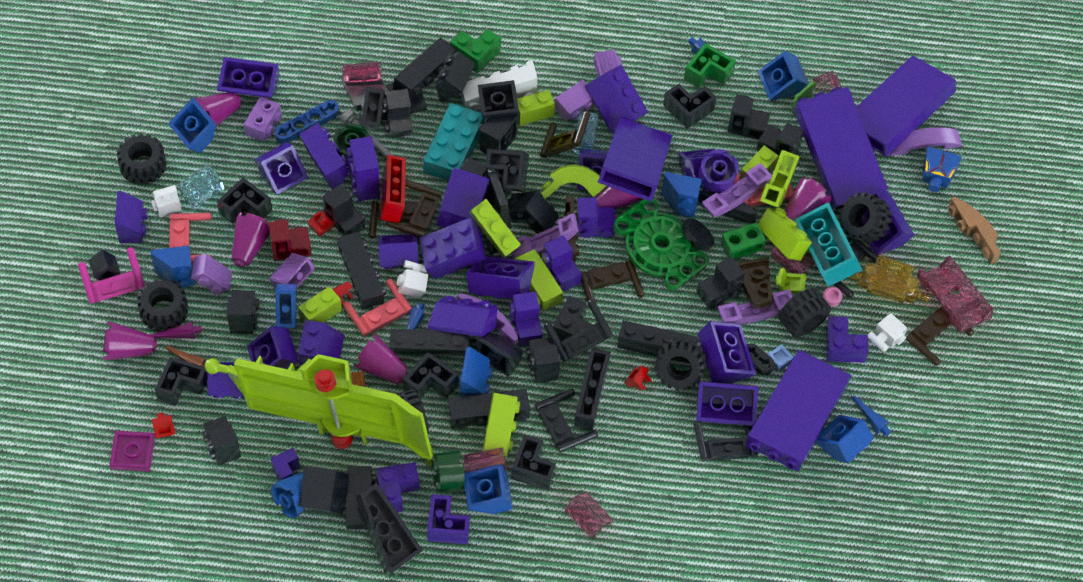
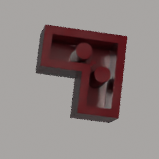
[269,220,312,261]

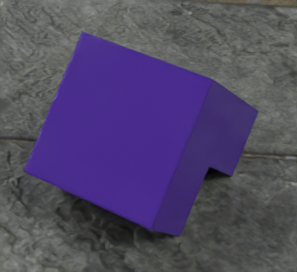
[270,448,300,481]

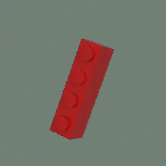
[381,155,406,223]

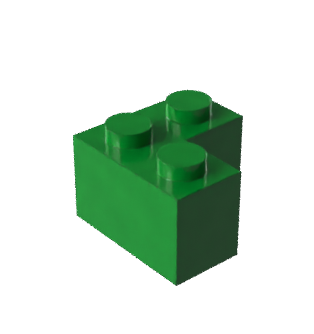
[450,29,501,73]
[684,43,736,88]

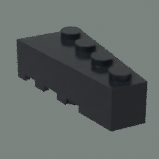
[356,483,423,575]

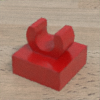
[307,211,334,237]
[332,281,353,304]
[624,365,651,391]
[152,412,176,439]

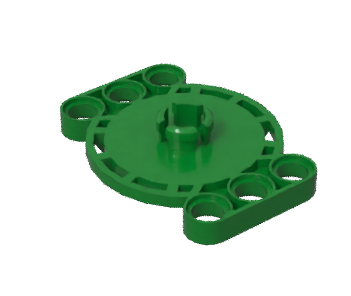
[613,198,709,291]

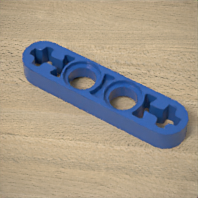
[275,100,339,144]

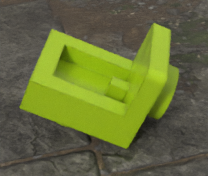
[775,268,807,294]

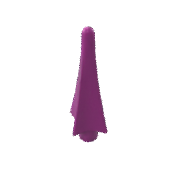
[150,321,202,339]

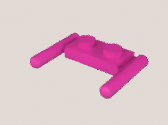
[78,247,146,304]

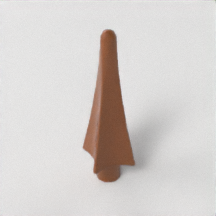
[166,345,205,367]

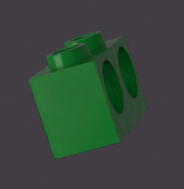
[721,223,766,260]

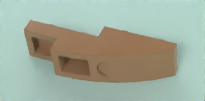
[948,197,1001,264]

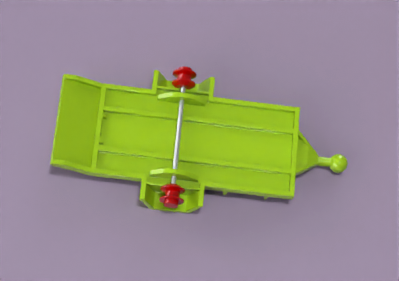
[205,355,433,460]

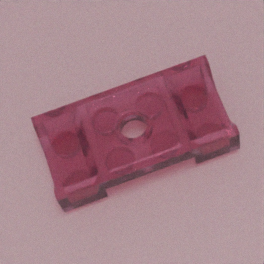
[917,256,994,333]

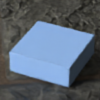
[768,344,794,371]

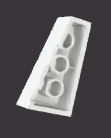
[461,60,538,111]

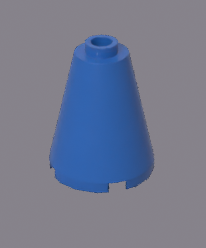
[271,467,317,518]

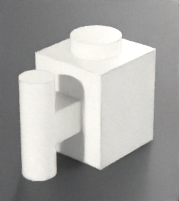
[151,185,182,217]
[397,260,428,299]
[868,313,907,352]

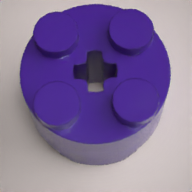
[698,149,739,193]

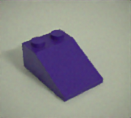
[437,167,490,228]

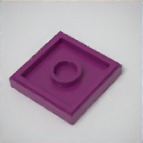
[109,431,155,472]

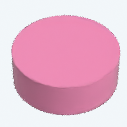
[823,287,842,307]

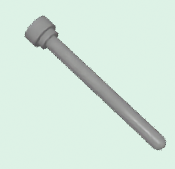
[341,109,394,159]

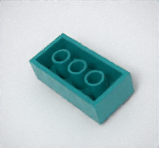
[423,103,485,181]
[794,202,862,287]

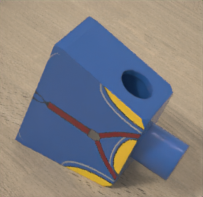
[922,146,962,192]

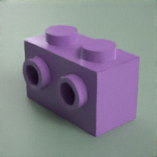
[554,80,595,122]
[244,97,282,142]

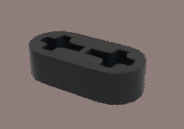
[747,343,774,375]

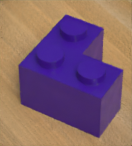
[576,197,615,238]
[542,235,581,292]
[509,291,543,347]
[826,316,869,363]
[376,462,420,512]
[427,494,470,544]

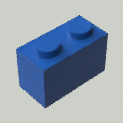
[275,284,297,328]

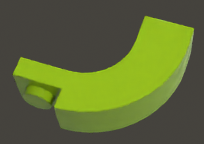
[760,150,800,208]
[540,165,606,199]

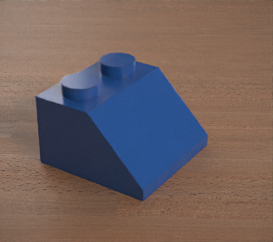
[758,51,808,101]
[168,97,216,153]
[661,172,702,217]
[150,246,195,287]
[461,347,493,397]
[816,415,874,463]
[464,464,513,514]

